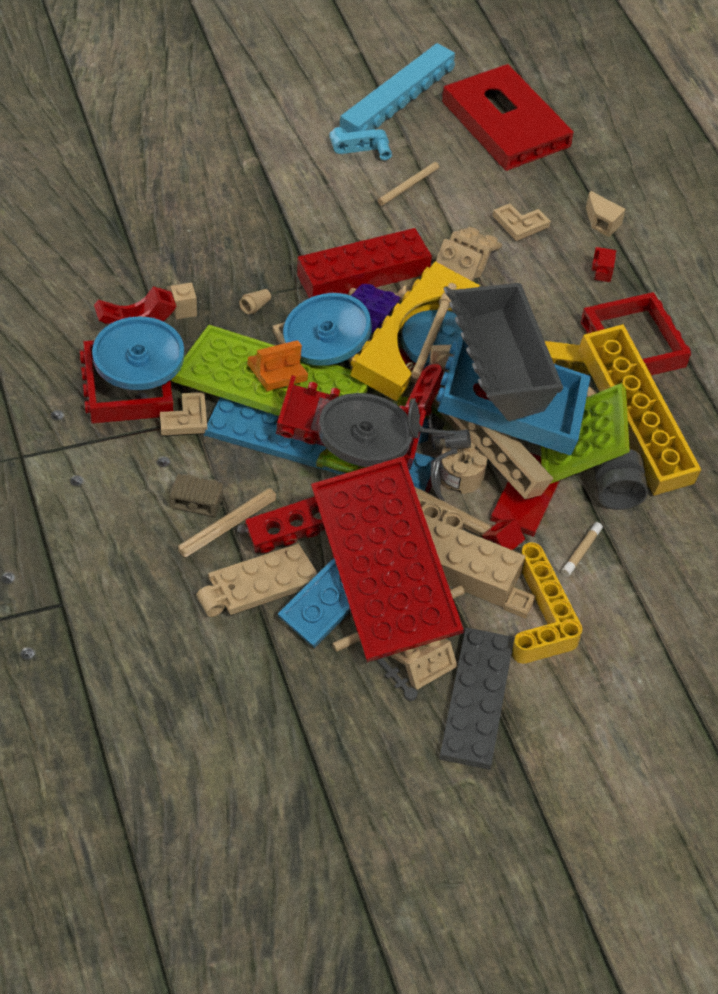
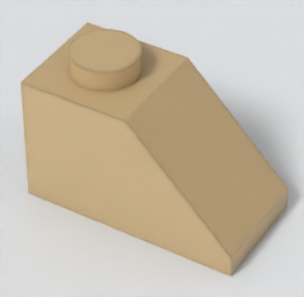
[167,283,197,319]

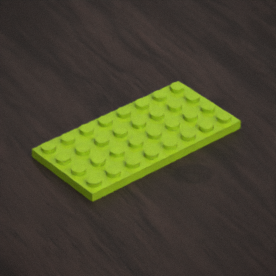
[171,325,370,416]

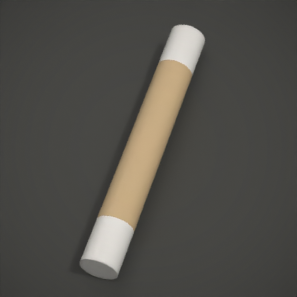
[561,522,603,577]

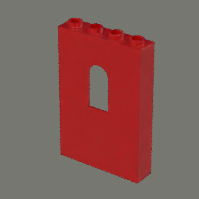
[442,64,574,171]

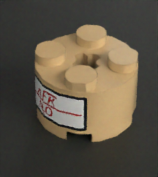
[440,440,487,494]

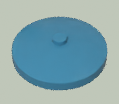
[283,293,372,365]
[401,310,463,368]
[92,317,184,390]

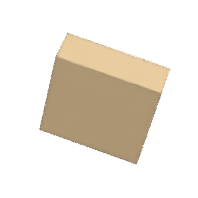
[503,587,536,619]

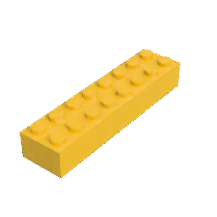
[578,324,701,496]

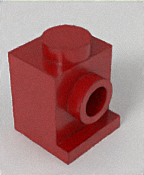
[591,247,616,283]

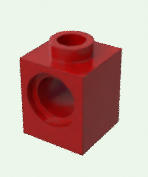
[481,519,525,550]

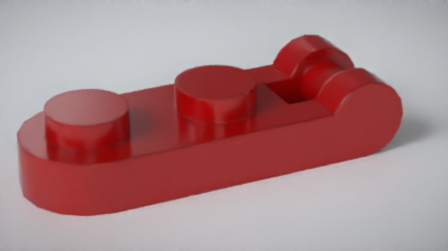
[405,364,444,416]

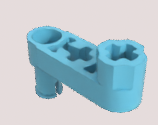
[329,127,392,160]

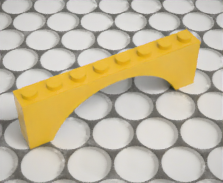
[350,261,480,401]

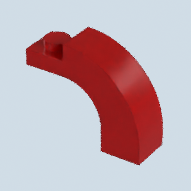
[94,286,177,324]

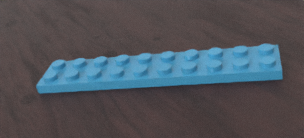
[204,397,435,491]

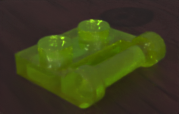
[316,448,366,473]

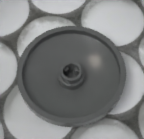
[318,393,413,467]

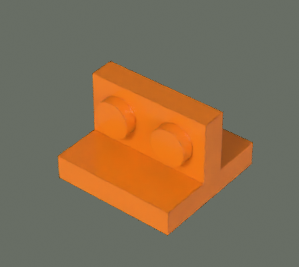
[247,340,308,391]

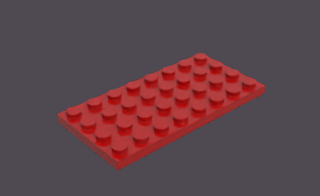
[311,456,464,662]

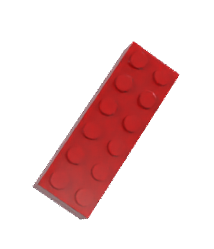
[297,228,432,298]

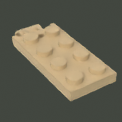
[196,543,318,617]

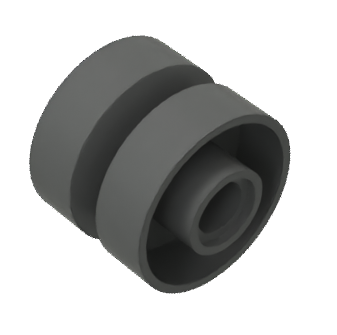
[594,449,648,510]

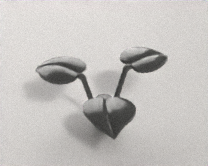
[408,398,471,501]

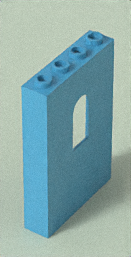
[436,334,591,456]

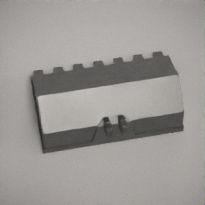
[444,283,563,421]

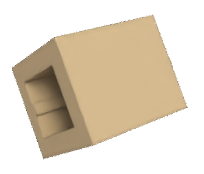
[586,191,626,237]

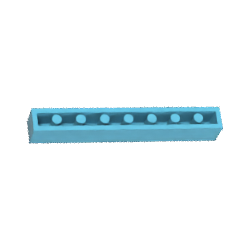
[340,43,455,133]

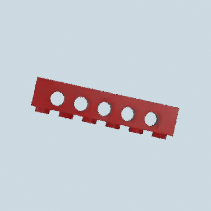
[245,496,325,553]

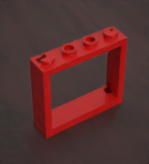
[581,292,691,376]
[80,340,173,424]

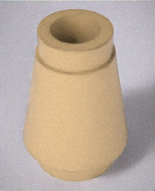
[239,289,271,314]

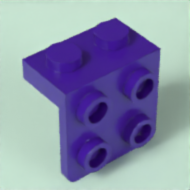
[351,284,400,334]

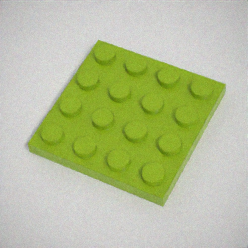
[541,383,630,484]

